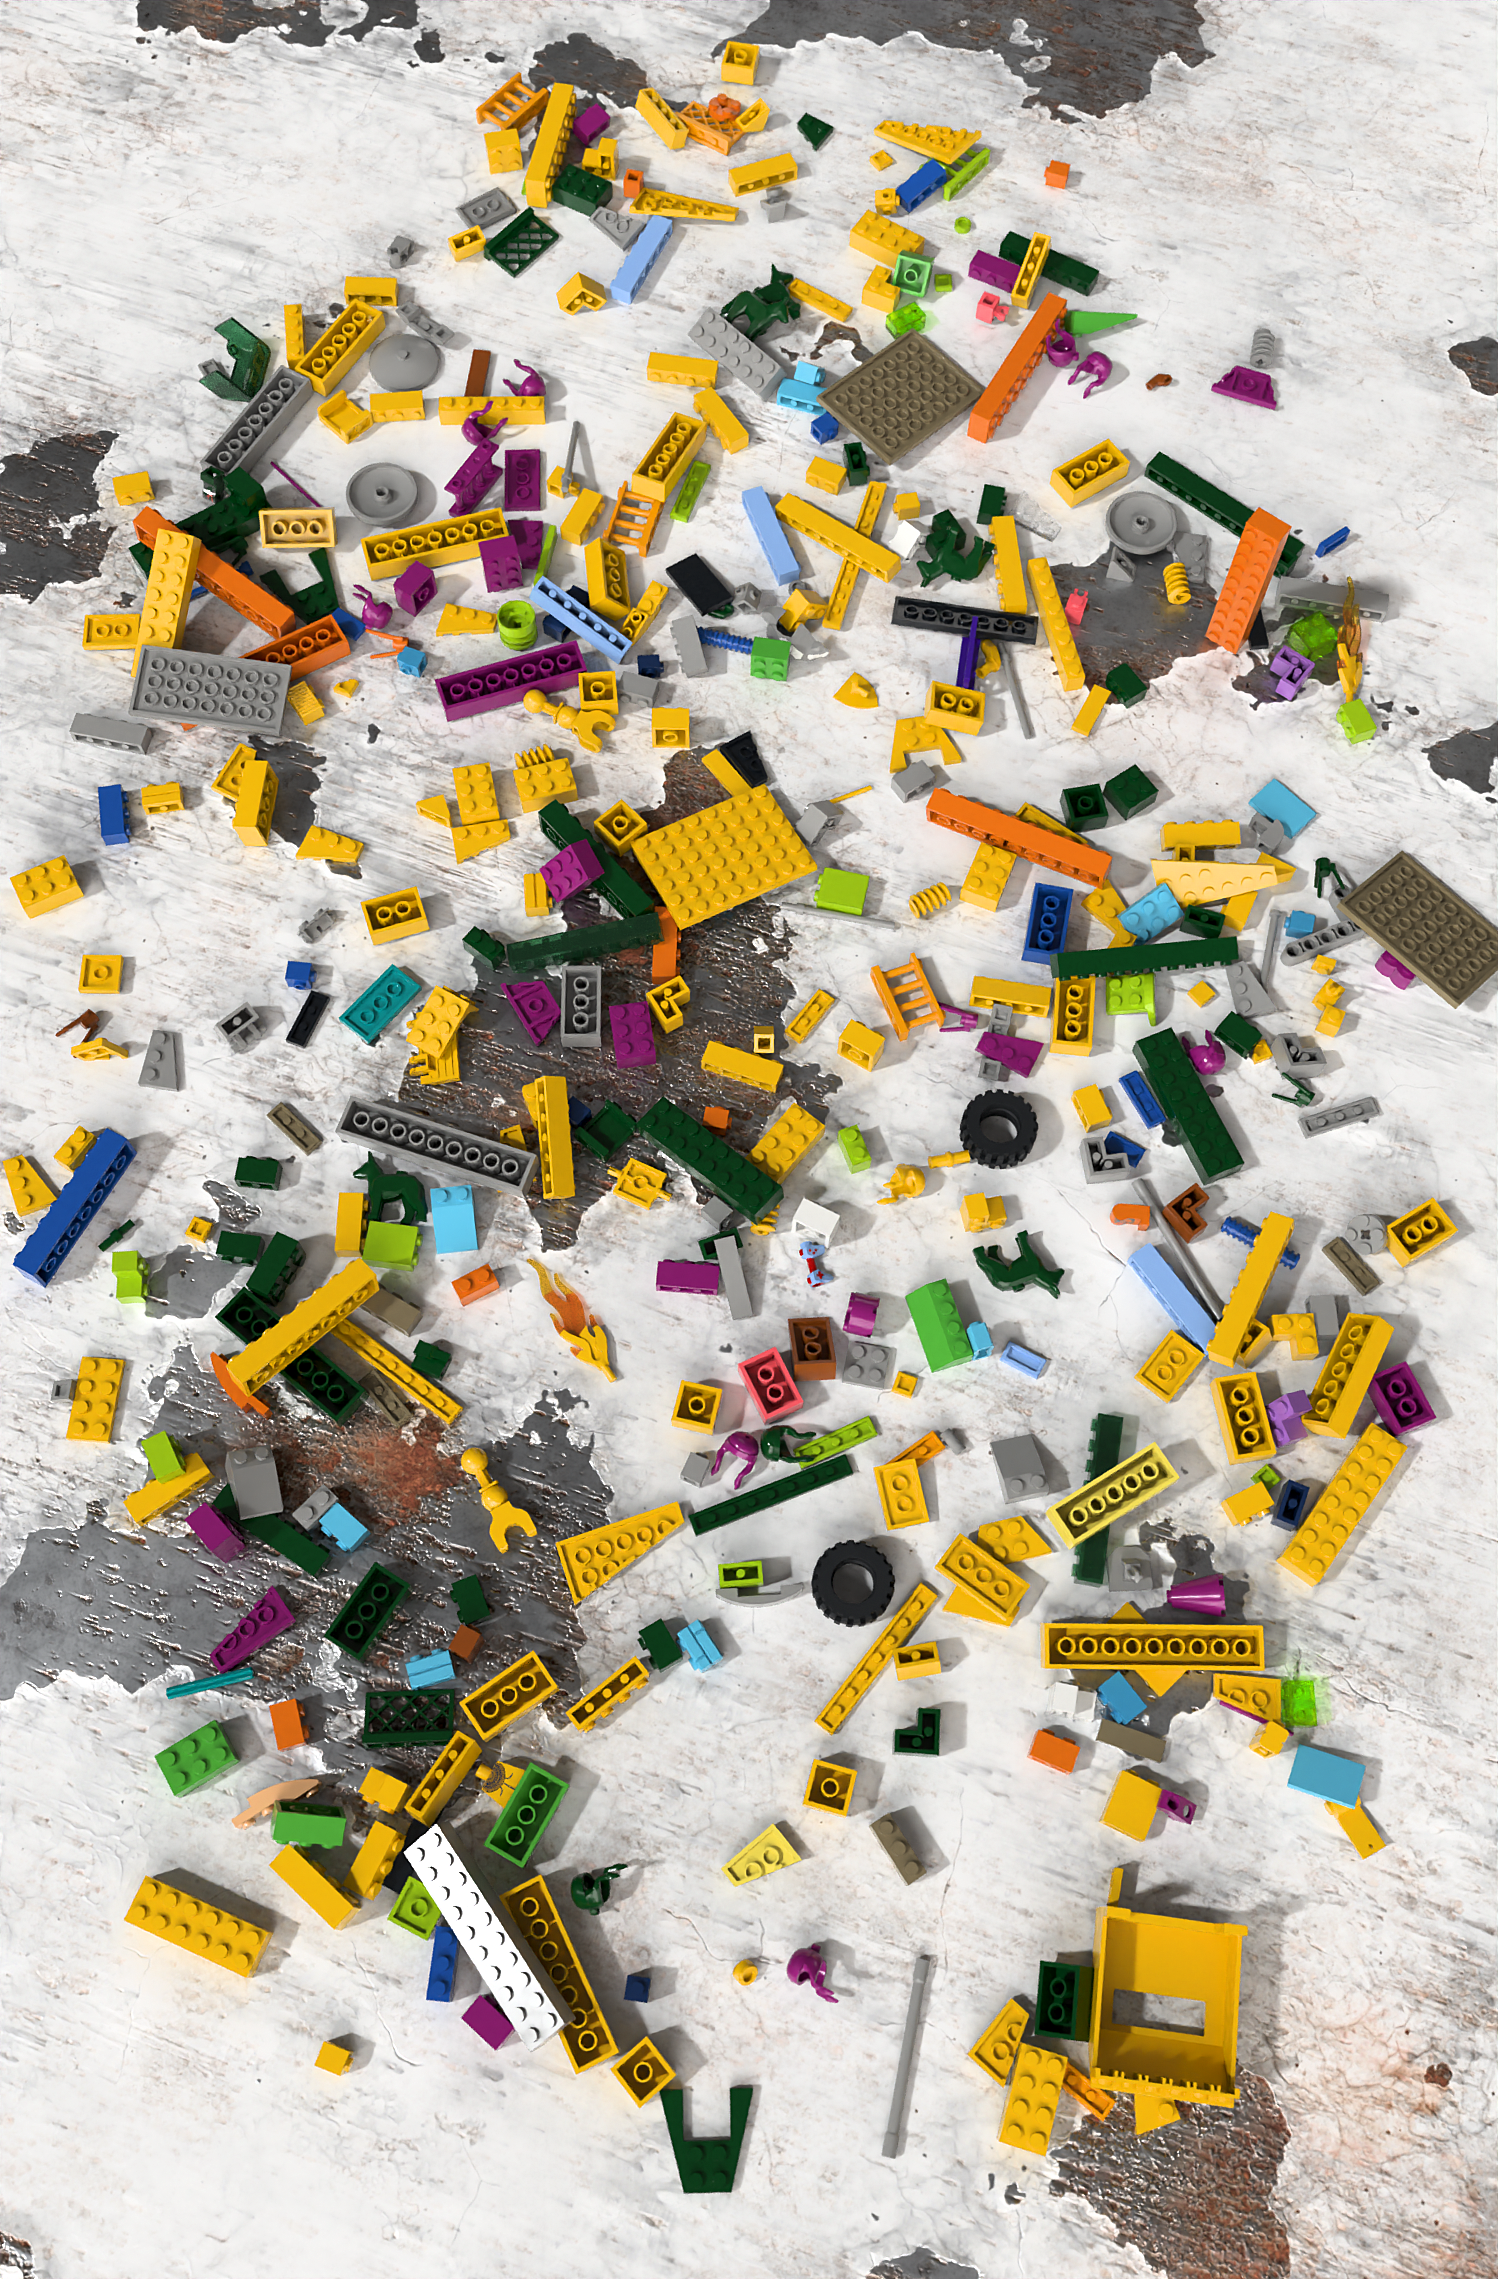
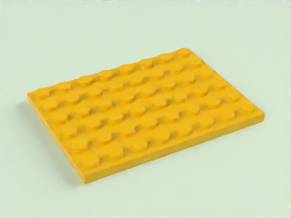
[630,784,817,930]

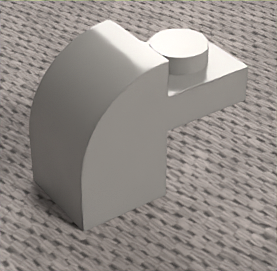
[1249,812,1284,856]

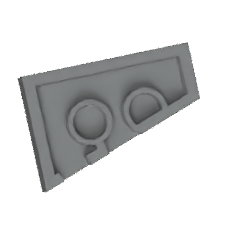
[588,206,646,251]

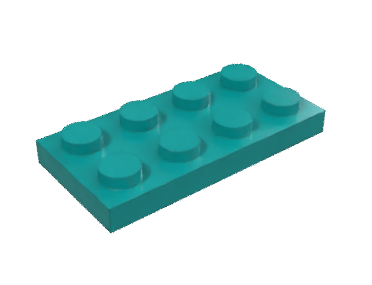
[339,964,422,1044]

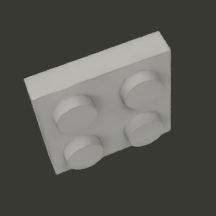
[842,1341,890,1390]

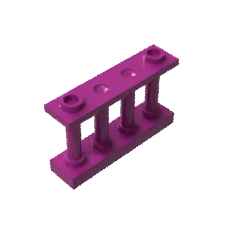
[444,438,503,518]

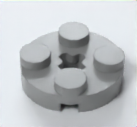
[1345,1214,1388,1255]

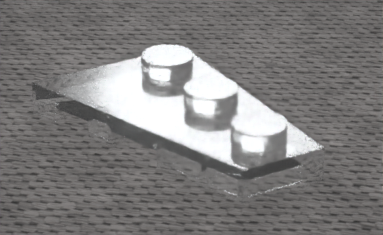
[1007,491,1062,542]

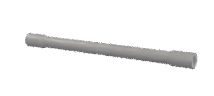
[1131,1178,1223,1322]
[881,1958,930,2159]

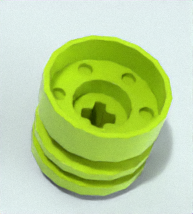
[497,600,538,651]

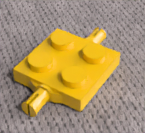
[607,1158,672,1211]

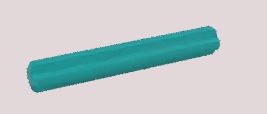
[166,1667,254,1699]

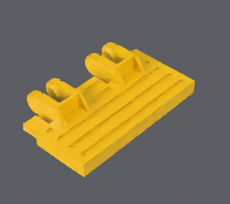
[406,1012,461,1086]

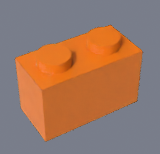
[451,1263,500,1307]
[269,1698,310,1752]
[1027,1728,1080,1775]

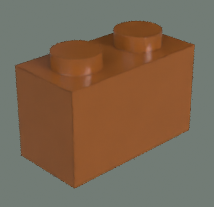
[448,1624,485,1664]

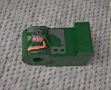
[200,466,224,504]

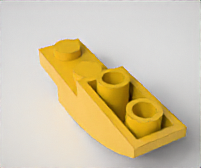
[619,580,669,647]

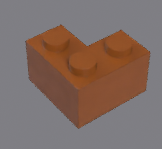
[1162,1183,1209,1244]

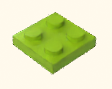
[387,1876,442,1941]

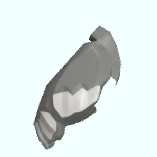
[761,606,829,661]

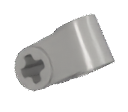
[387,235,415,269]

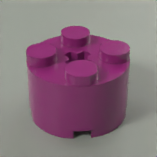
[843,1292,880,1338]

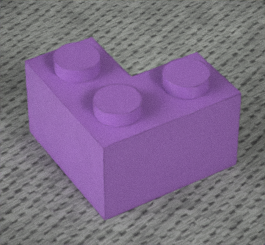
[1270,645,1315,701]
[1265,1390,1313,1448]

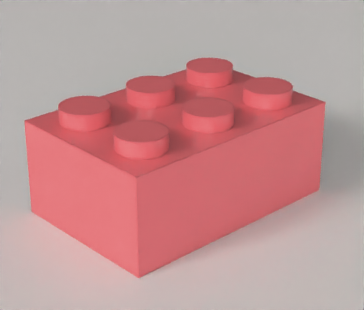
[738,1346,804,1425]

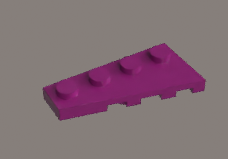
[209,1585,296,1674]

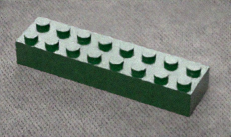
[128,495,272,582]
[538,799,655,933]
[1132,1027,1244,1186]
[636,1096,784,1226]
[215,1287,369,1428]

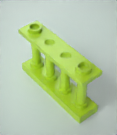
[918,147,991,202]

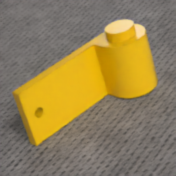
[1324,1795,1386,1860]

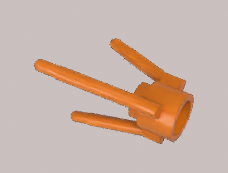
[365,629,409,659]

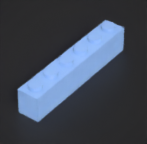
[610,215,673,304]
[742,486,801,586]
[529,576,633,664]
[1127,1242,1216,1359]

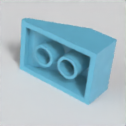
[430,1185,478,1254]

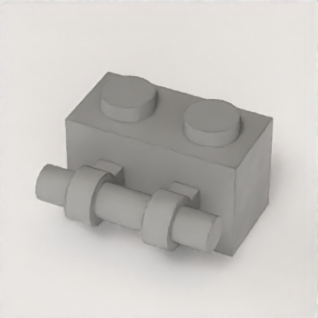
[213,1002,267,1054]

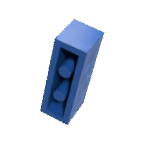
[896,159,947,213]
[98,784,132,846]
[426,1926,460,2002]

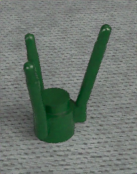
[209,535,249,566]
[1314,857,1345,898]
[1272,1067,1316,1107]

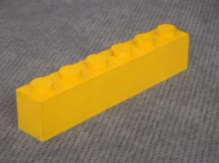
[438,396,546,425]
[988,515,1027,615]
[535,1076,576,1199]

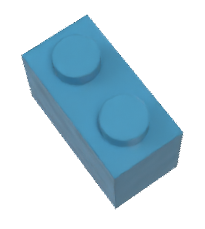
[1095,1671,1147,1726]

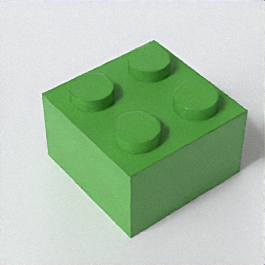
[892,250,935,298]
[750,636,791,681]

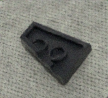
[720,731,768,789]

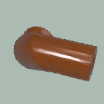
[1146,374,1172,390]

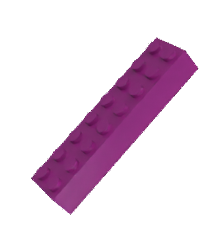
[435,640,588,722]

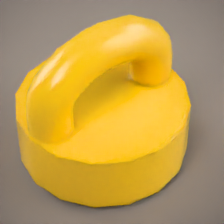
[733,1959,758,1986]

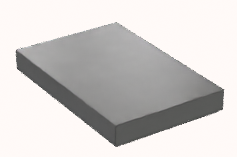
[455,187,516,230]

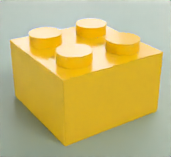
[721,41,760,85]
[484,128,523,174]
[578,671,619,715]
[651,707,690,748]
[594,799,648,857]
[837,1019,885,1072]
[671,1380,722,1436]
[802,1759,857,1818]
[610,2036,677,2108]

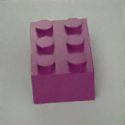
[478,535,523,593]
[539,839,605,903]
[609,1001,656,1069]
[1367,1361,1437,1438]
[184,1502,246,1564]

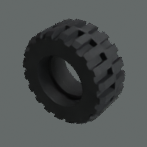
[959,1089,1038,1169]
[811,1540,895,1627]

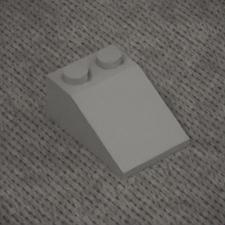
[989,1434,1050,1505]
[225,1445,283,1520]

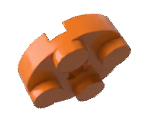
[708,94,741,122]

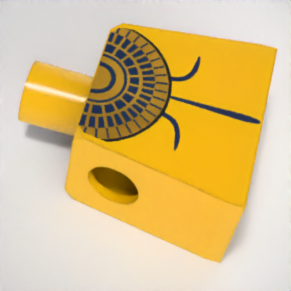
[475,1761,525,1808]

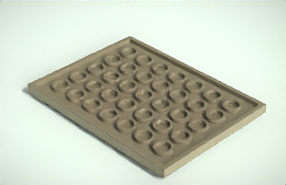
[816,328,985,466]
[1336,851,1498,1009]

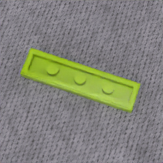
[670,460,711,523]
[533,525,558,586]
[793,1416,878,1470]

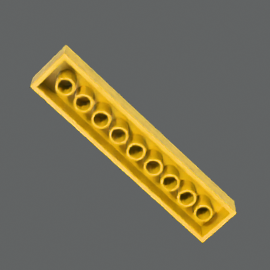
[1040,1623,1265,1671]

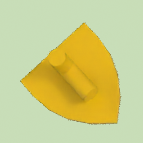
[833,672,878,709]

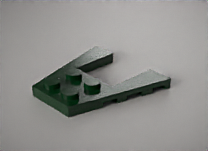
[259,547,340,625]
[659,2088,753,2194]

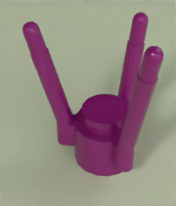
[937,1001,978,1032]

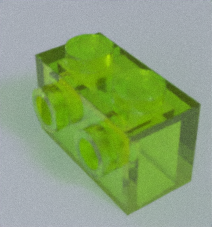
[885,302,926,340]
[1281,1680,1317,1728]

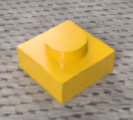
[1311,954,1337,975]

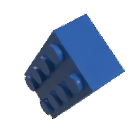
[1021,883,1074,966]

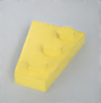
[721,1824,802,1887]

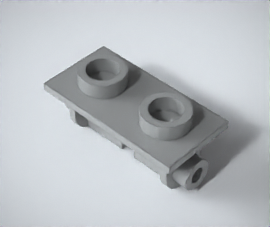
[297,908,336,943]

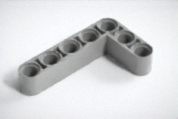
[1280,884,1365,966]

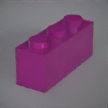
[968,250,1021,294]
[656,1259,720,1296]

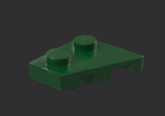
[797,113,833,151]

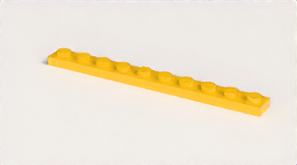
[822,481,887,630]

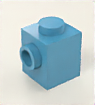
[397,646,428,678]
[1283,910,1315,939]

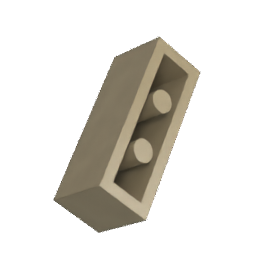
[359,1282,423,1337]
[869,1813,927,1886]

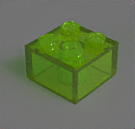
[1285,610,1341,661]

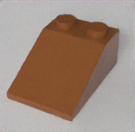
[788,1317,837,1382]

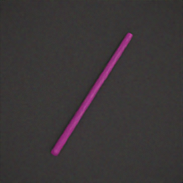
[270,461,322,507]

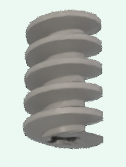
[1249,328,1275,368]

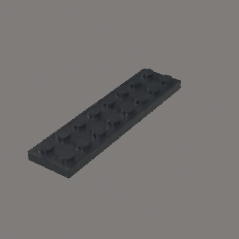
[891,596,1039,645]

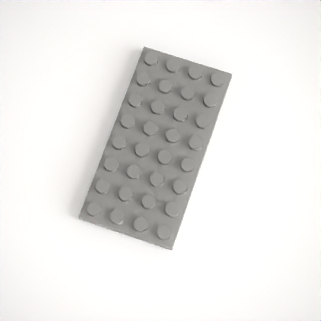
[128,645,292,736]

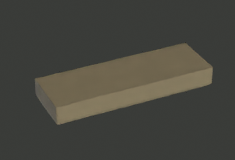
[267,1102,322,1156]
[1322,1237,1380,1296]
[358,1368,414,1430]
[1096,1718,1166,1763]

